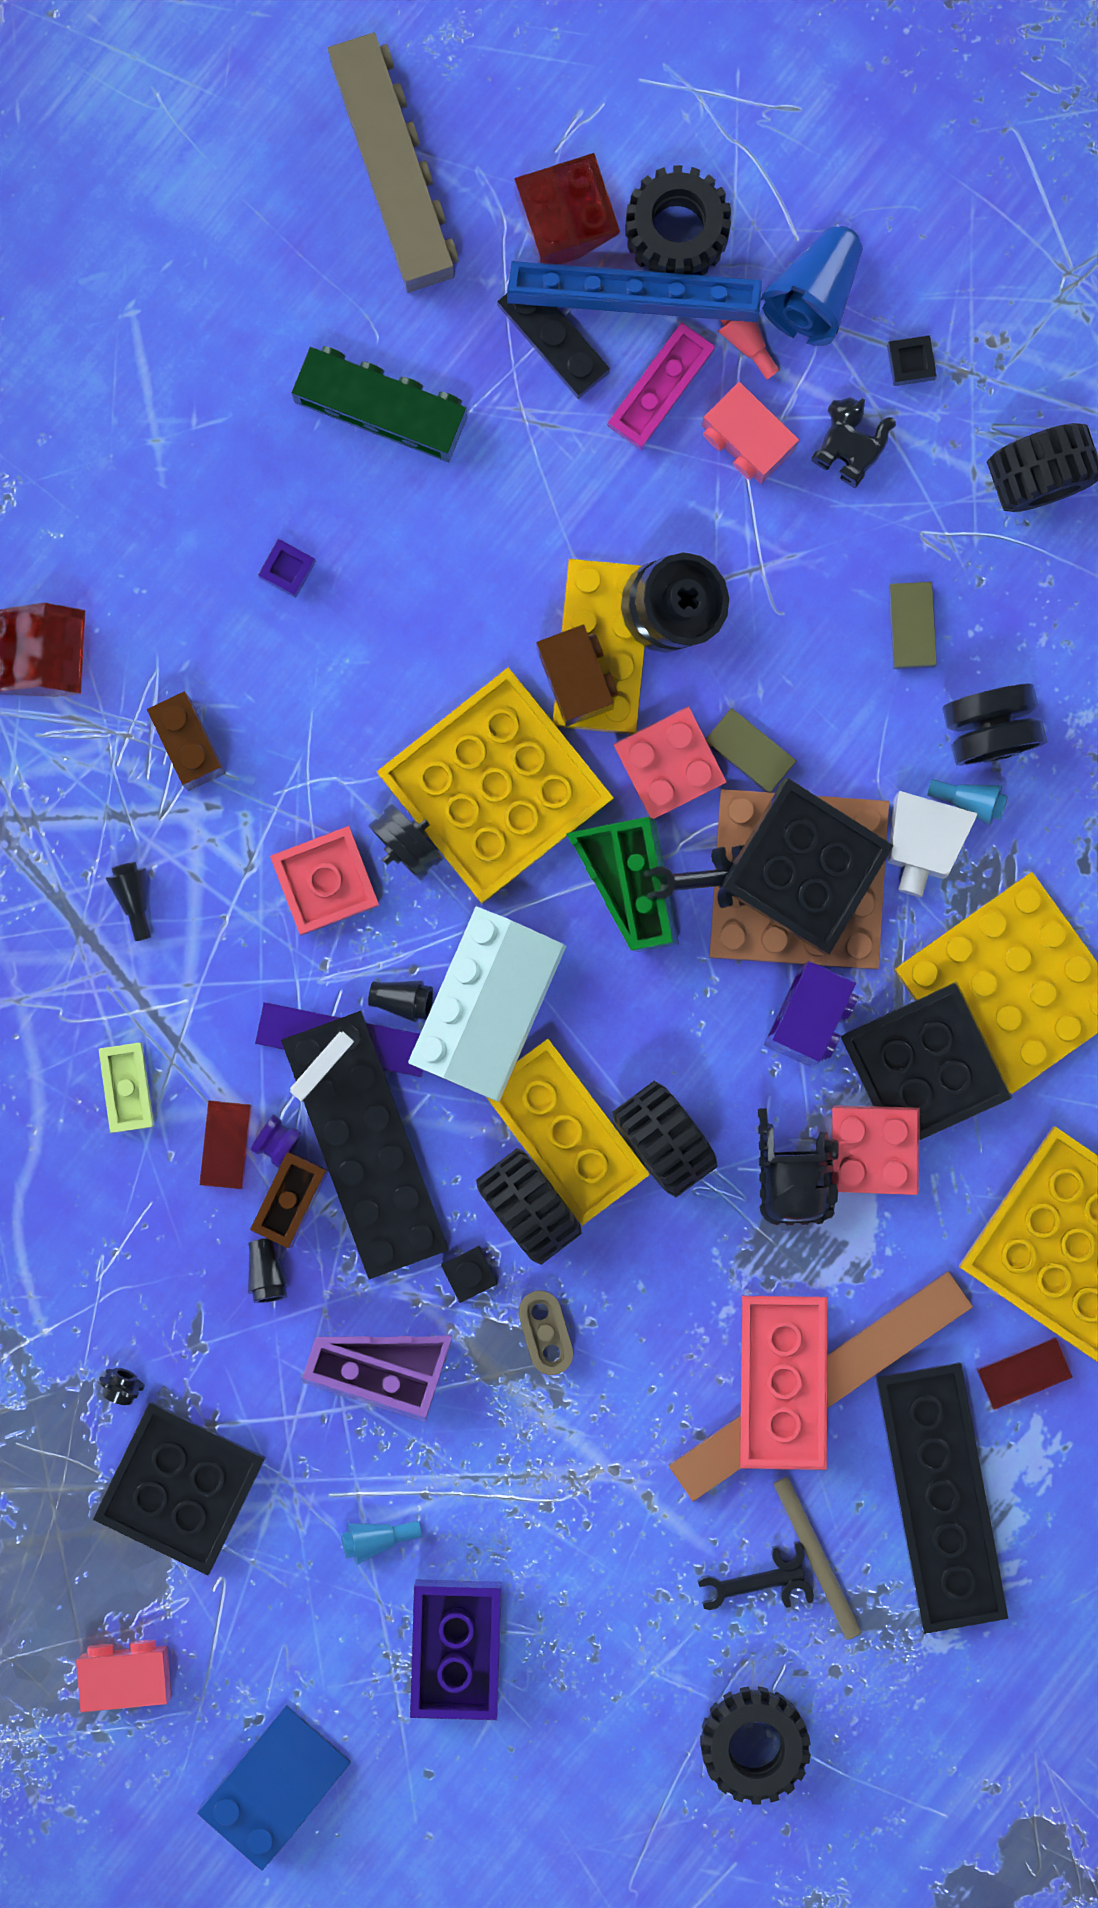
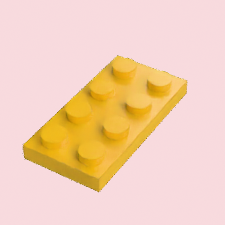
[553,559,645,735]
[486,1039,650,1226]

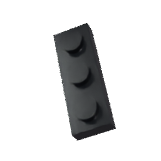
[497,294,610,399]

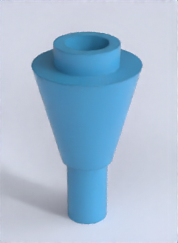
[927,779,1008,826]
[341,1521,422,1565]

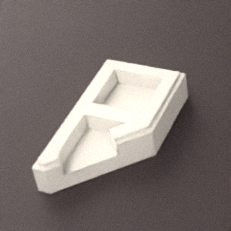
[290,1032,354,1102]

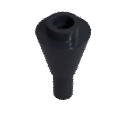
[105,862,151,941]

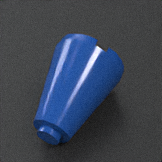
[761,226,863,346]

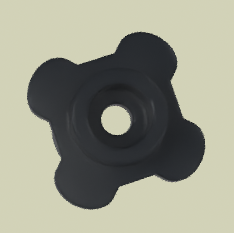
[98,1368,145,1405]

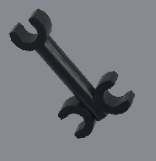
[644,845,745,908]
[697,1541,814,1610]

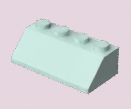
[408,906,566,1102]

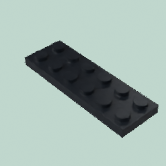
[281,1010,449,1280]
[875,1362,1008,1634]

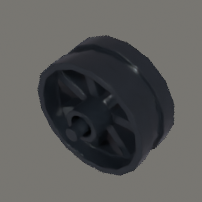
[368,804,444,881]

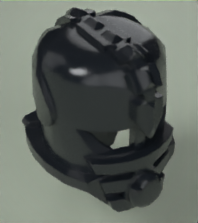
[758,1108,839,1225]

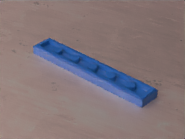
[507,261,762,323]

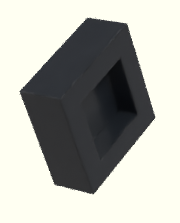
[887,335,937,386]
[441,1246,498,1303]

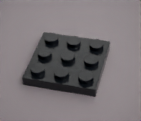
[719,778,894,955]
[841,981,1013,1140]
[93,1402,266,1576]

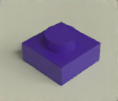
[258,539,316,598]

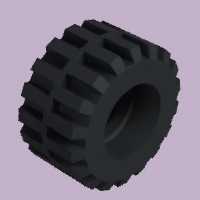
[625,165,731,276]
[987,423,1098,512]
[612,1081,718,1197]
[476,1148,582,1265]
[700,1686,811,1805]

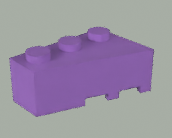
[302,1335,452,1422]

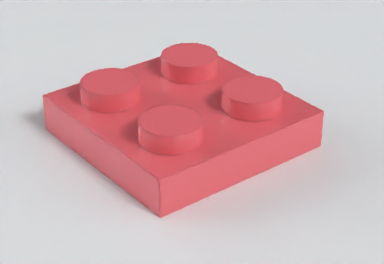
[613,706,727,819]
[270,826,380,936]
[832,1105,920,1195]

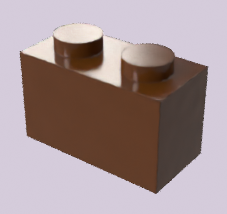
[536,624,619,727]
[147,691,226,791]
[250,1152,329,1248]

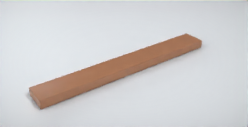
[668,1271,973,1501]

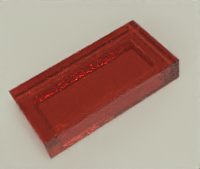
[199,1100,252,1189]
[976,1337,1073,1410]

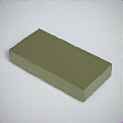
[889,582,937,669]
[706,708,797,793]

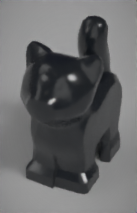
[811,397,896,488]

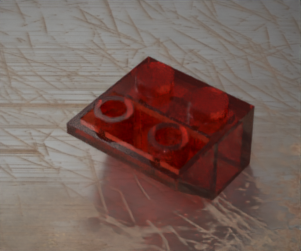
[514,153,620,265]
[0,602,85,697]

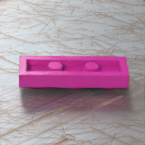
[607,322,715,450]

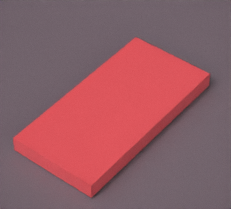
[740,1296,828,1470]

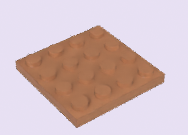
[709,789,889,970]

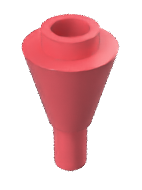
[718,320,780,380]

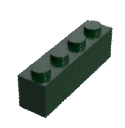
[291,346,468,463]

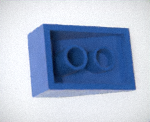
[197,1705,351,1871]

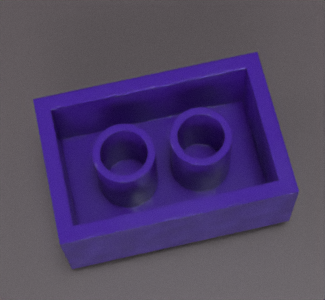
[764,961,859,1067]
[410,1579,502,1720]

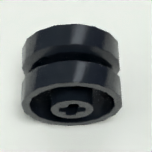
[621,552,730,653]
[942,683,1048,766]

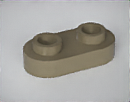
[519,1290,573,1375]

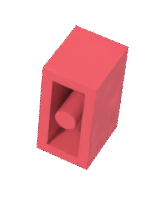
[702,382,799,484]
[76,1640,172,1712]

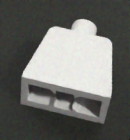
[887,791,977,897]

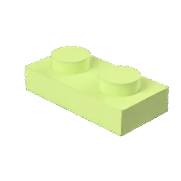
[98,1042,154,1133]

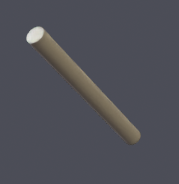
[773,1476,862,1640]

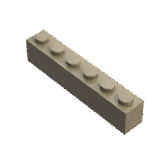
[327,32,459,293]

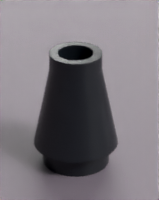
[368,981,433,1022]
[248,1238,290,1303]

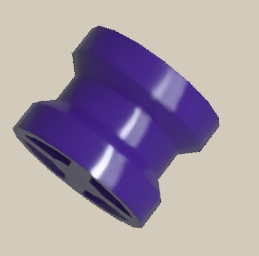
[250,1115,302,1168]

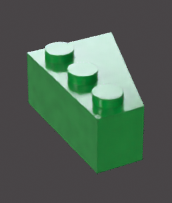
[566,816,679,952]

